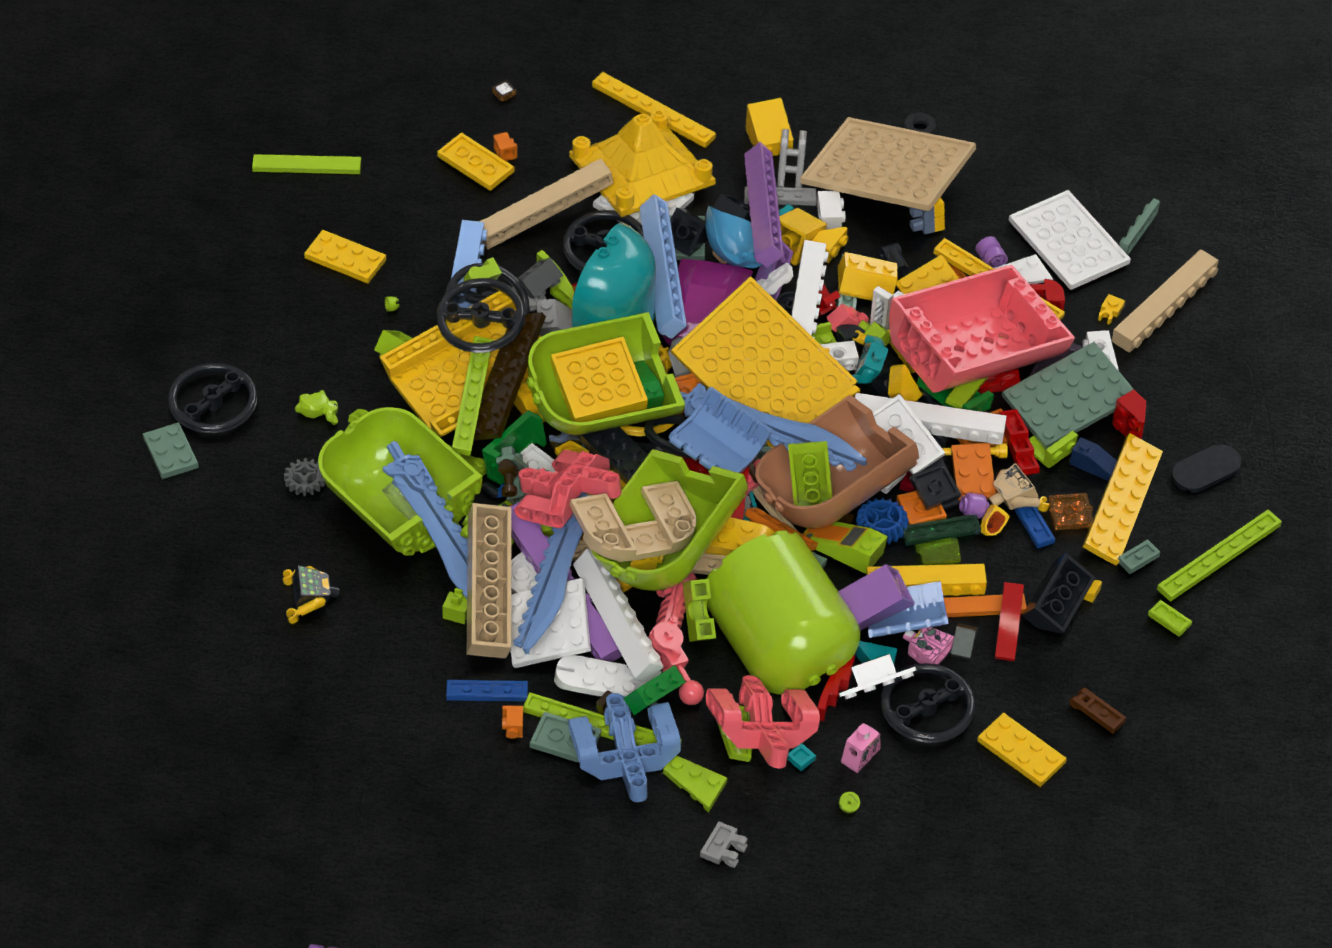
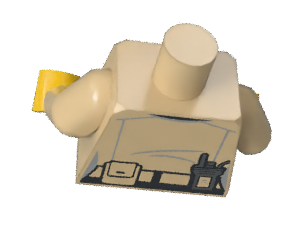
[989,463,1050,512]

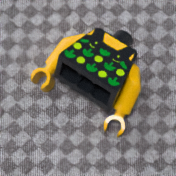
[283,566,340,624]

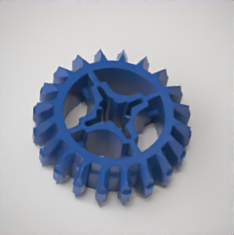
[856,497,909,545]

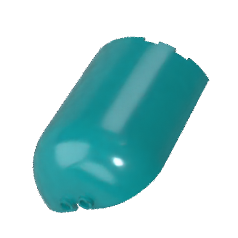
[572,223,656,328]

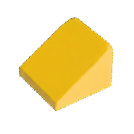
[1084,580,1102,603]

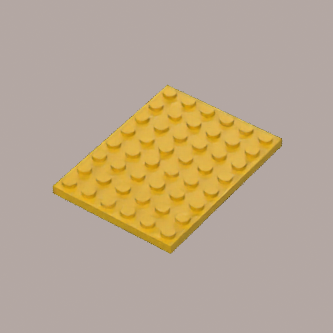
[671,276,857,447]

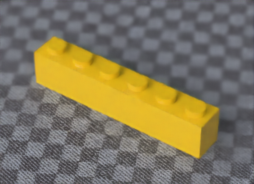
[866,564,987,596]

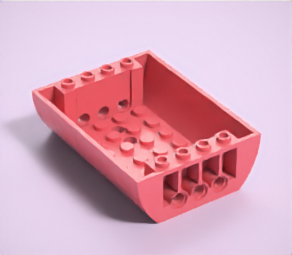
[889,264,1075,393]

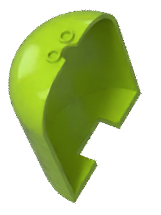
[527,312,685,435]
[318,407,482,556]
[591,449,748,591]
[706,531,860,694]

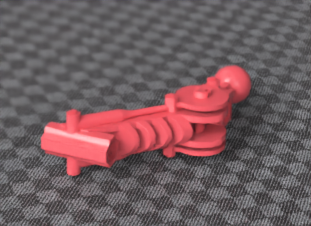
[648,573,704,705]

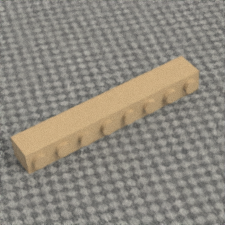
[480,159,614,249]
[1112,249,1218,353]

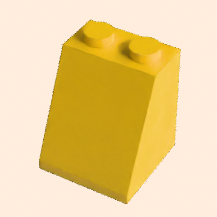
[746,98,793,156]
[779,208,827,266]

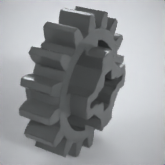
[284,458,325,496]

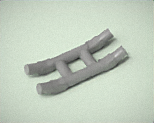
[777,129,807,188]

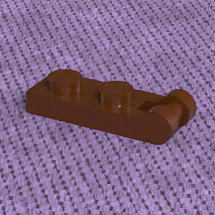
[1069,688,1126,734]

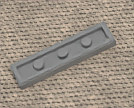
[744,186,816,206]

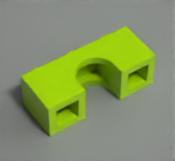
[682,579,716,642]

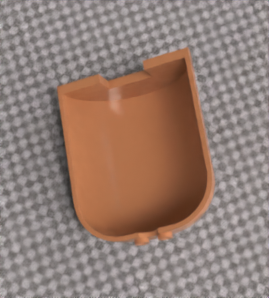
[755,395,919,528]

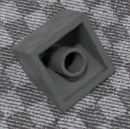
[518,258,563,299]

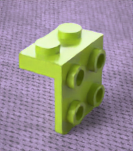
[1029,431,1078,468]

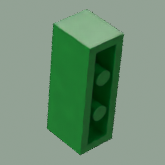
[623,665,686,715]

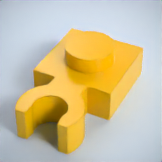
[1098,294,1125,324]

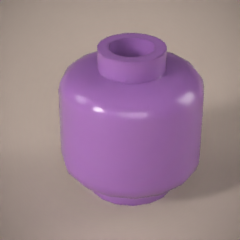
[959,493,989,519]

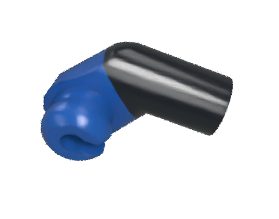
[481,482,505,498]

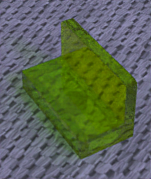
[915,537,961,565]

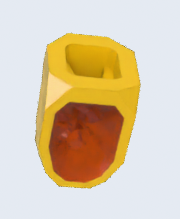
[980,505,1010,536]

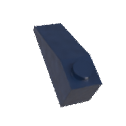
[1070,437,1117,481]

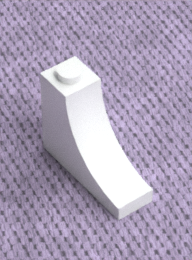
[870,286,904,330]

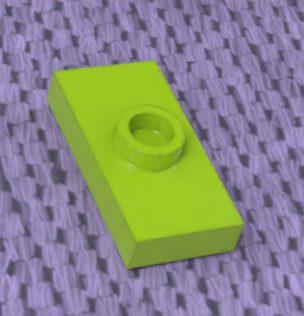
[1148,600,1192,637]

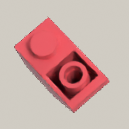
[827,303,869,332]

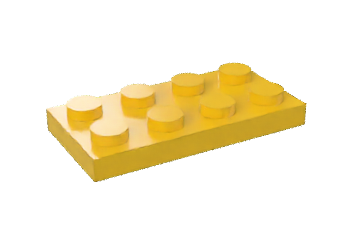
[437,133,514,191]
[304,230,386,283]
[977,713,1067,787]

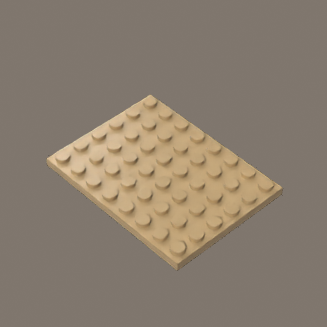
[800,117,976,211]

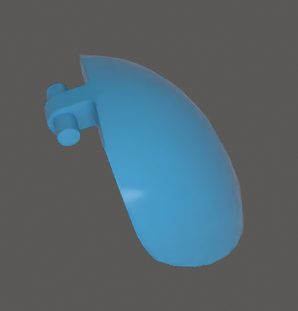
[705,205,762,268]

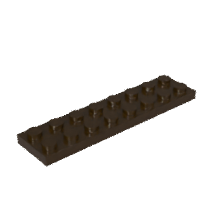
[473,312,546,441]

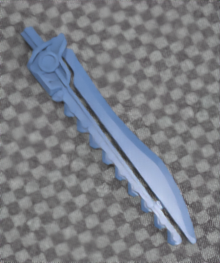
[680,383,867,471]
[382,441,468,599]
[513,492,593,655]

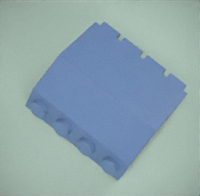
[669,387,773,473]
[868,581,949,638]

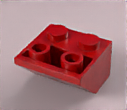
[1112,389,1146,439]

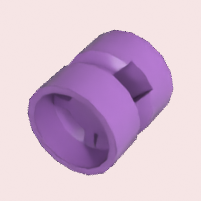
[975,236,1008,268]

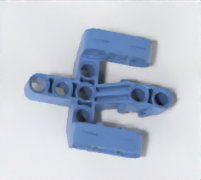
[568,693,681,802]

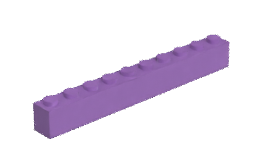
[744,142,784,268]
[511,502,622,662]

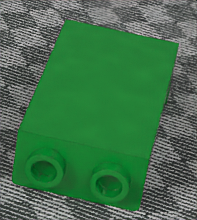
[917,375,994,412]
[482,411,547,485]

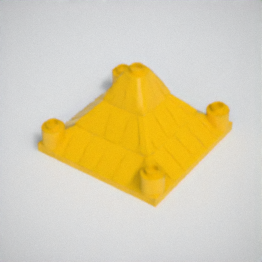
[569,110,715,217]

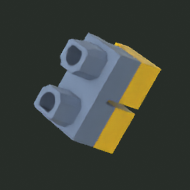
[909,197,945,234]

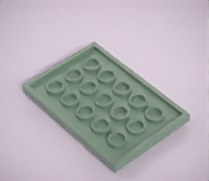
[1002,342,1133,450]

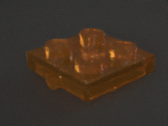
[1048,493,1093,530]

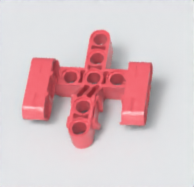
[514,450,622,528]
[706,675,820,768]

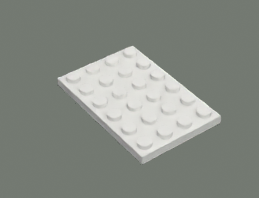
[1009,190,1131,290]

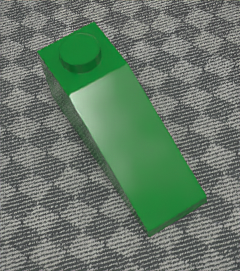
[634,360,664,409]

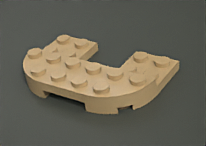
[569,481,696,562]

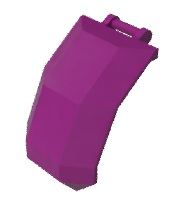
[661,259,753,346]

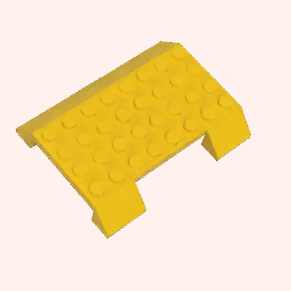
[380,291,541,437]

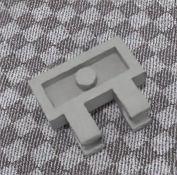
[700,822,748,868]

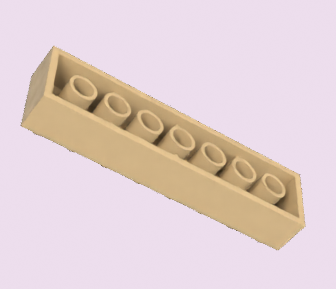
[467,503,511,658]

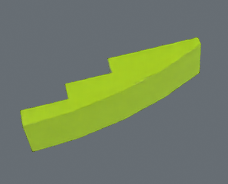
[537,250,574,309]

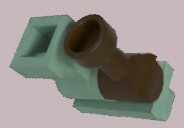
[496,446,530,505]

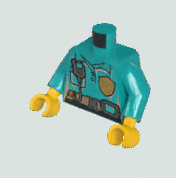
[852,330,888,384]

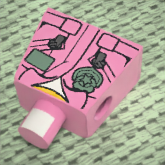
[903,627,954,665]
[841,723,881,773]

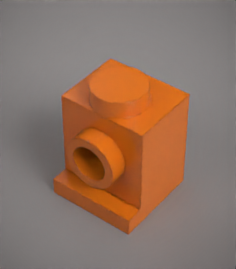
[494,132,517,161]
[502,706,523,738]

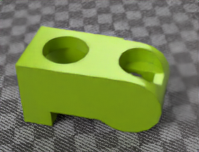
[464,258,502,281]

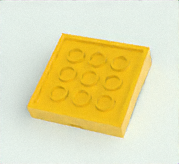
[550,337,648,422]

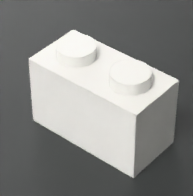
[817,191,845,230]

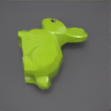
[295,390,338,425]

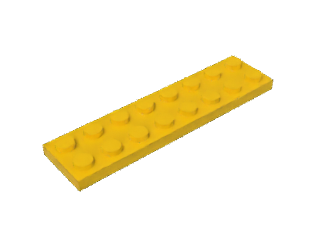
[1082,433,1163,565]

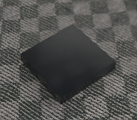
[909,463,962,511]

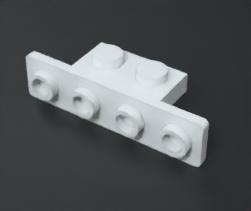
[839,654,917,699]

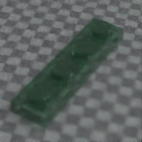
[902,515,981,546]

